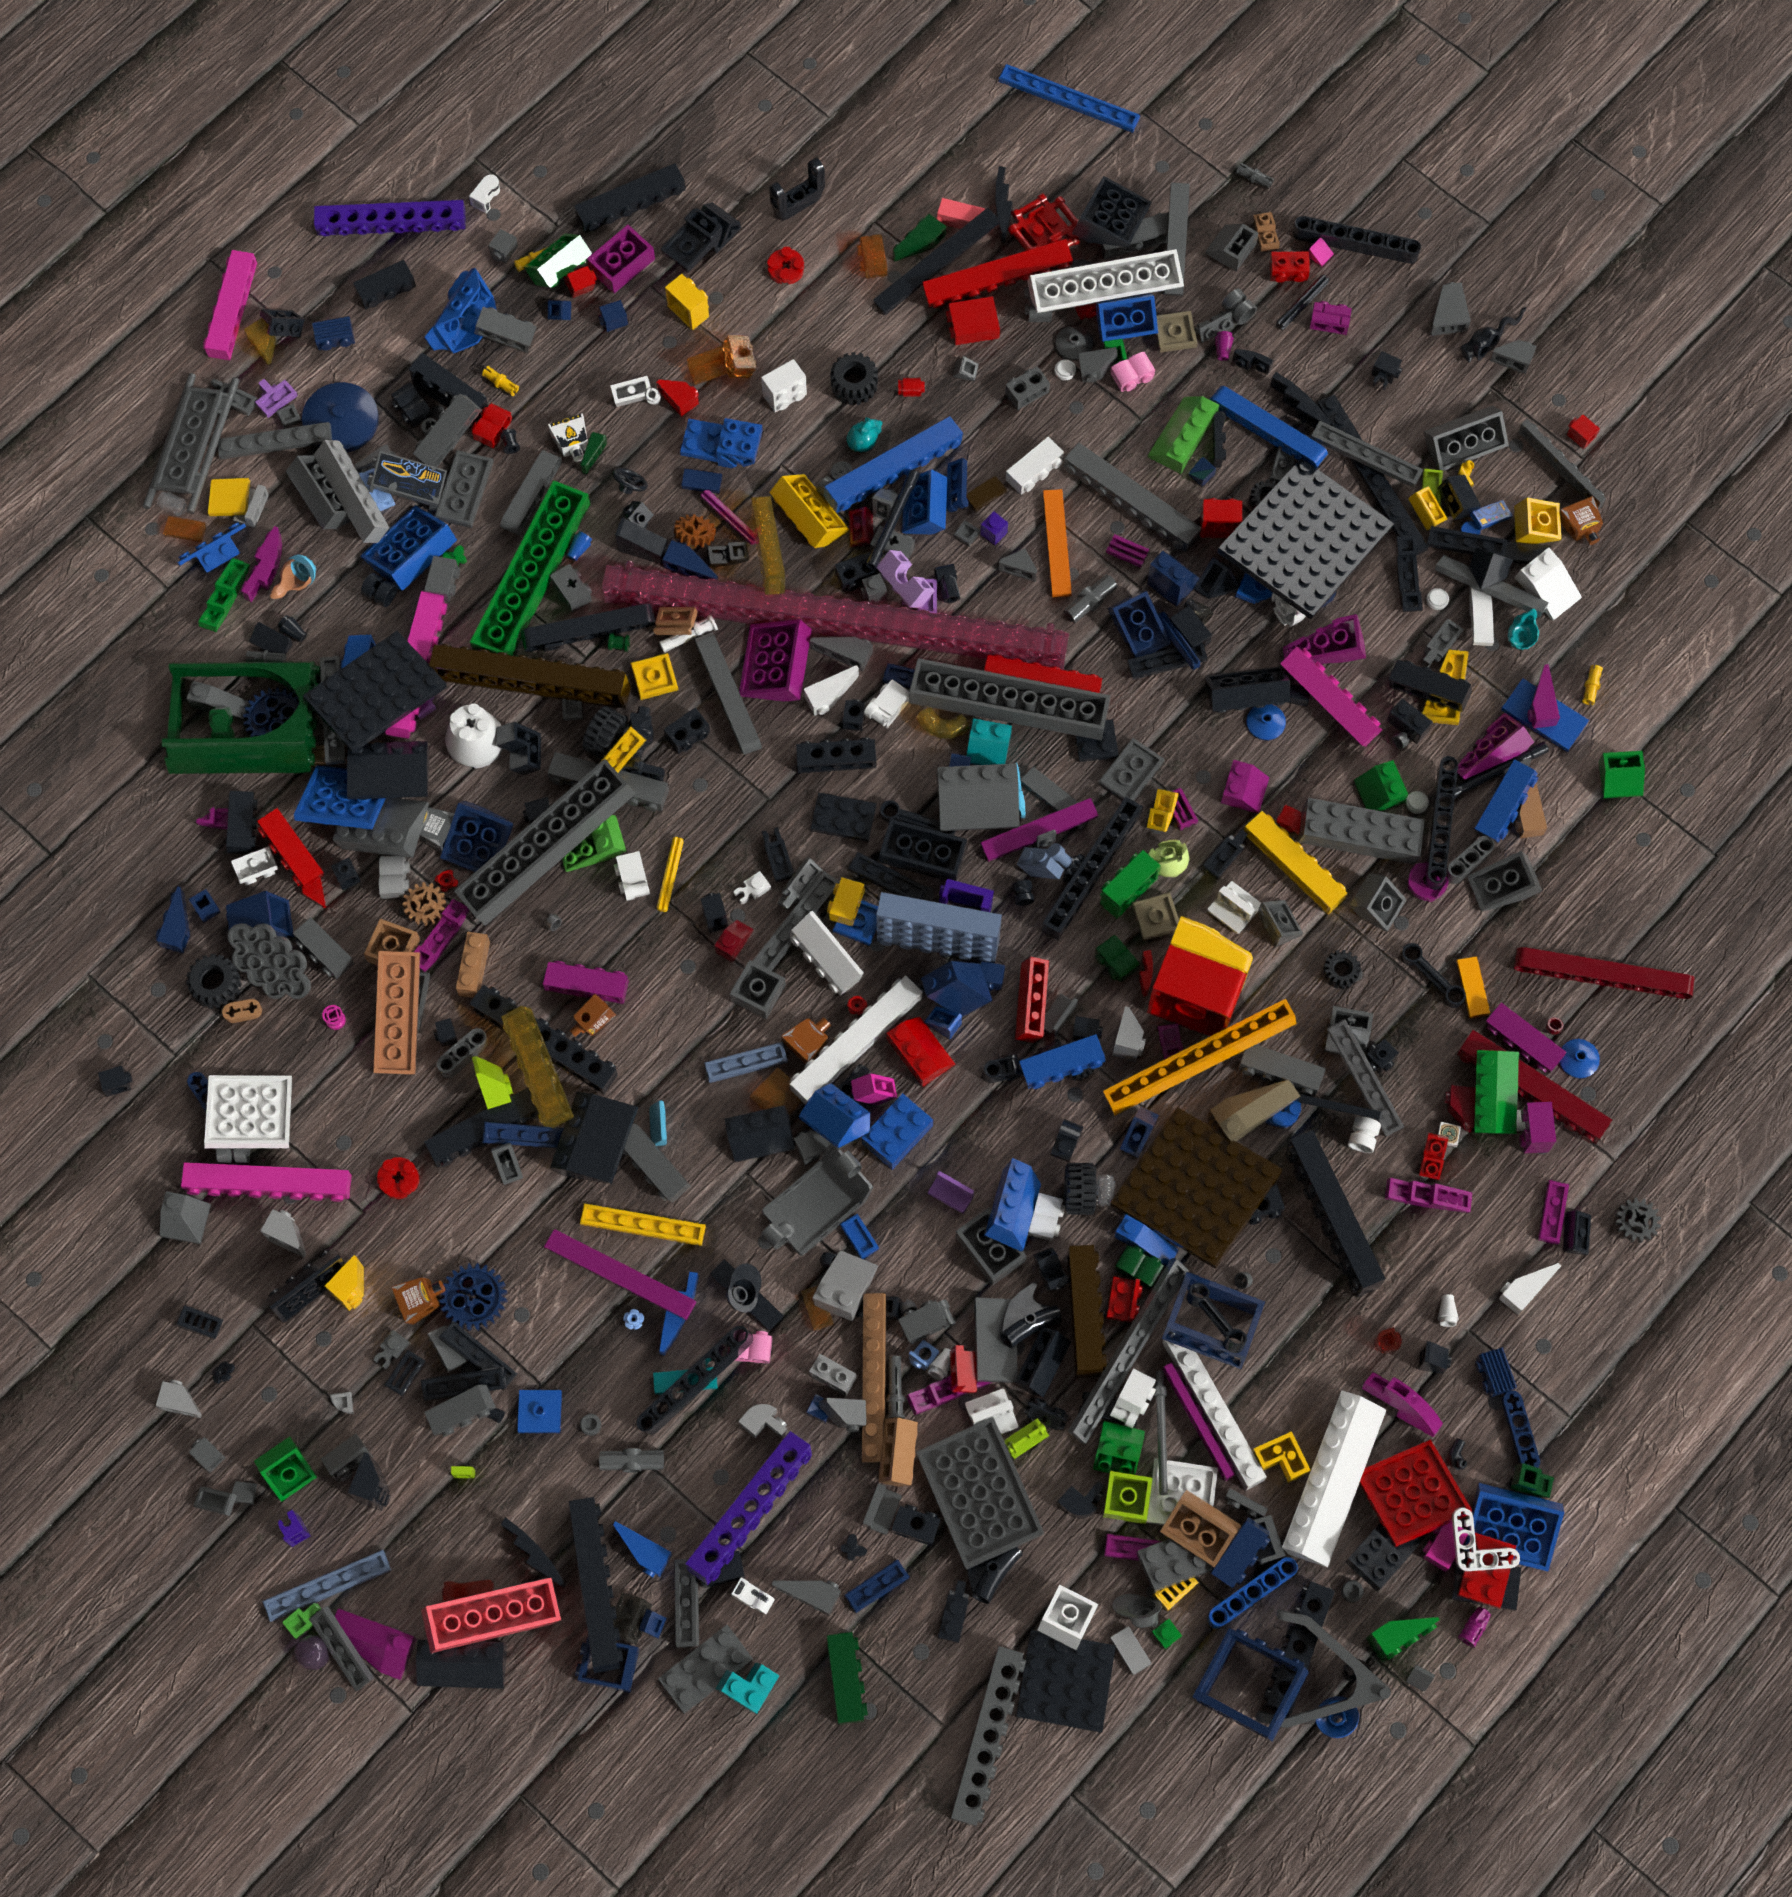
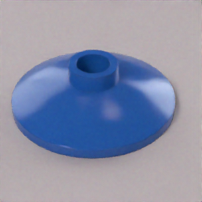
[1246,704,1286,740]
[1559,1039,1600,1078]
[1316,1696,1359,1738]

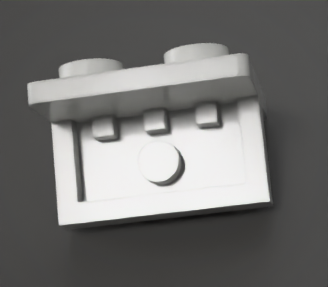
[1208,881,1261,934]
[965,1389,1018,1435]

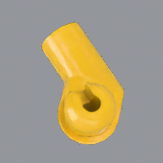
[1458,460,1474,487]

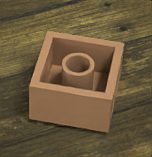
[364,919,420,966]

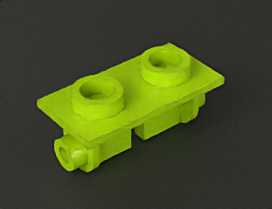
[1004,1418,1049,1459]

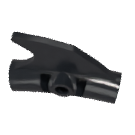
[1000,1282,1062,1348]
[968,1547,1023,1604]

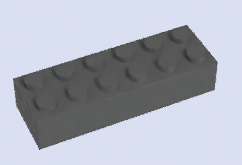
[1298,798,1425,865]

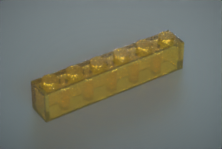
[751,496,785,595]
[501,1006,574,1128]

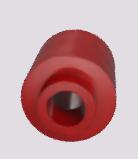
[898,377,925,397]

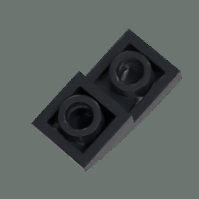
[1232,349,1274,375]

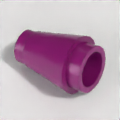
[1215,331,1234,361]

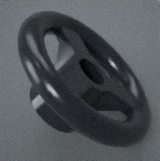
[612,468,648,494]

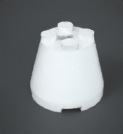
[445,704,503,768]

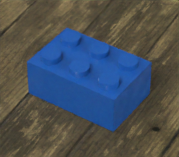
[1095,293,1158,342]
[862,1093,933,1170]

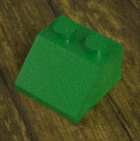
[1354,760,1409,811]
[254,1436,317,1502]

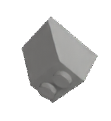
[1112,1006,1146,1062]
[261,1209,306,1258]

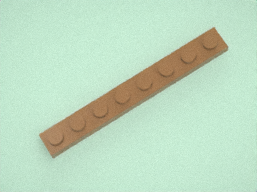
[862,1293,886,1463]

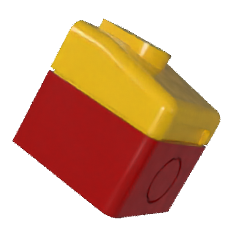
[1147,916,1253,1036]

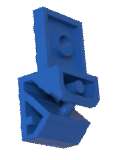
[680,418,763,468]

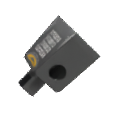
[419,807,455,853]

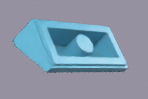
[649,1100,667,1146]

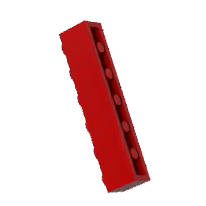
[984,654,1103,693]

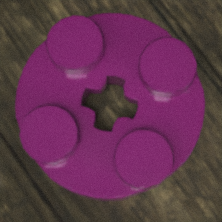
[1407,862,1448,902]

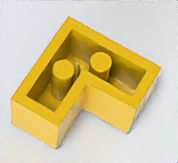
[1252,1431,1310,1483]

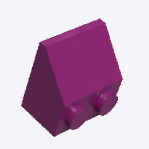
[1221,759,1269,814]

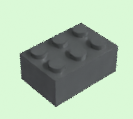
[955,1208,1027,1286]

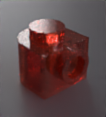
[1375,1327,1402,1354]

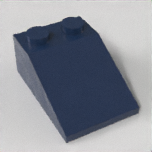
[1107,591,1171,658]

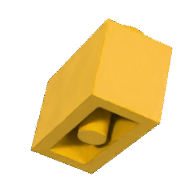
[827,877,865,927]

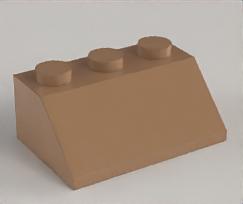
[1160,1490,1241,1567]

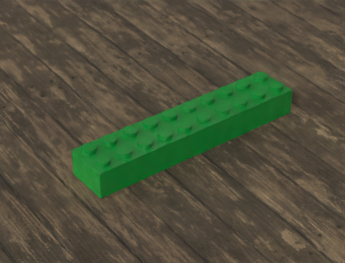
[470,480,590,656]

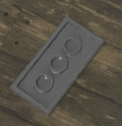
[434,450,494,528]
[974,1297,1018,1383]

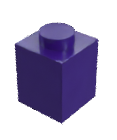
[981,511,1008,545]

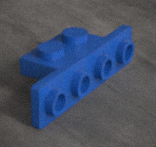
[176,522,246,573]

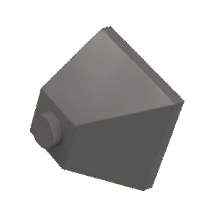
[160,1191,211,1244]

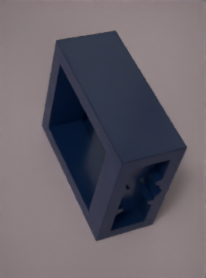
[575,1637,640,1693]

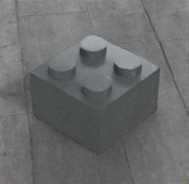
[730,960,786,1019]

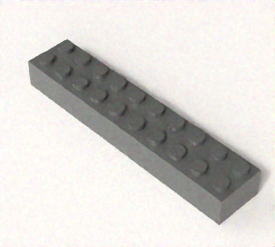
[909,658,1111,740]
[454,759,636,926]

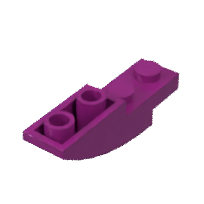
[241,526,282,602]
[1362,1372,1443,1437]

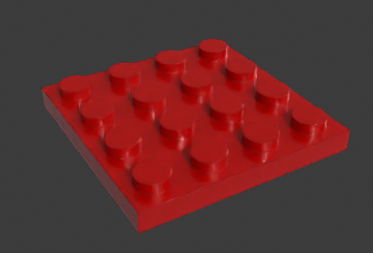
[1359,1439,1472,1547]

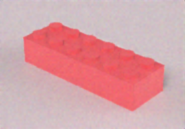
[421,1578,561,1653]

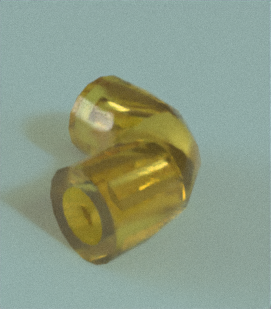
[916,707,970,739]

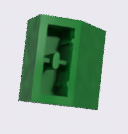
[1598,751,1645,798]
[1093,1421,1145,1475]

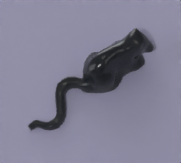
[1460,307,1526,362]

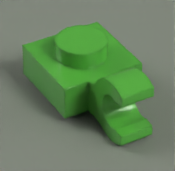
[282,1603,322,1639]

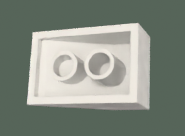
[1515,548,1582,621]

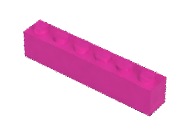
[203,250,257,360]
[1280,647,1382,747]

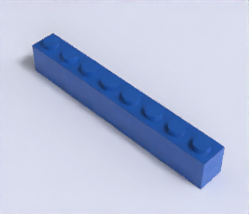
[823,416,963,513]

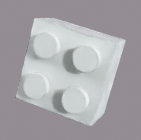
[761,359,807,412]
[1038,1584,1098,1650]

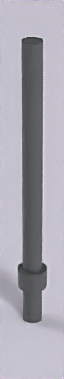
[1154,1371,1168,1495]

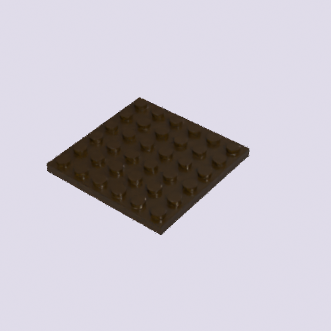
[1110,1107,1282,1269]

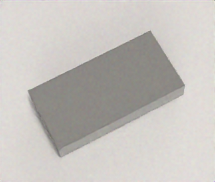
[1110,1626,1152,1676]

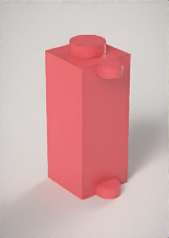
[936,198,985,229]

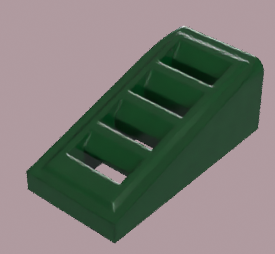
[581,432,607,475]

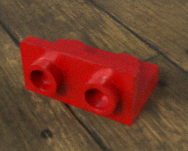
[1106,1277,1142,1323]

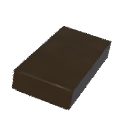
[966,475,1007,512]

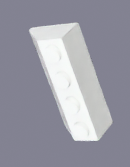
[790,911,863,996]

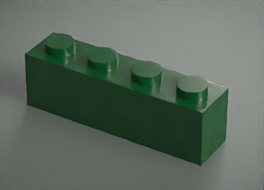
[827,1632,868,1725]

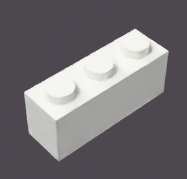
[1006,437,1064,495]

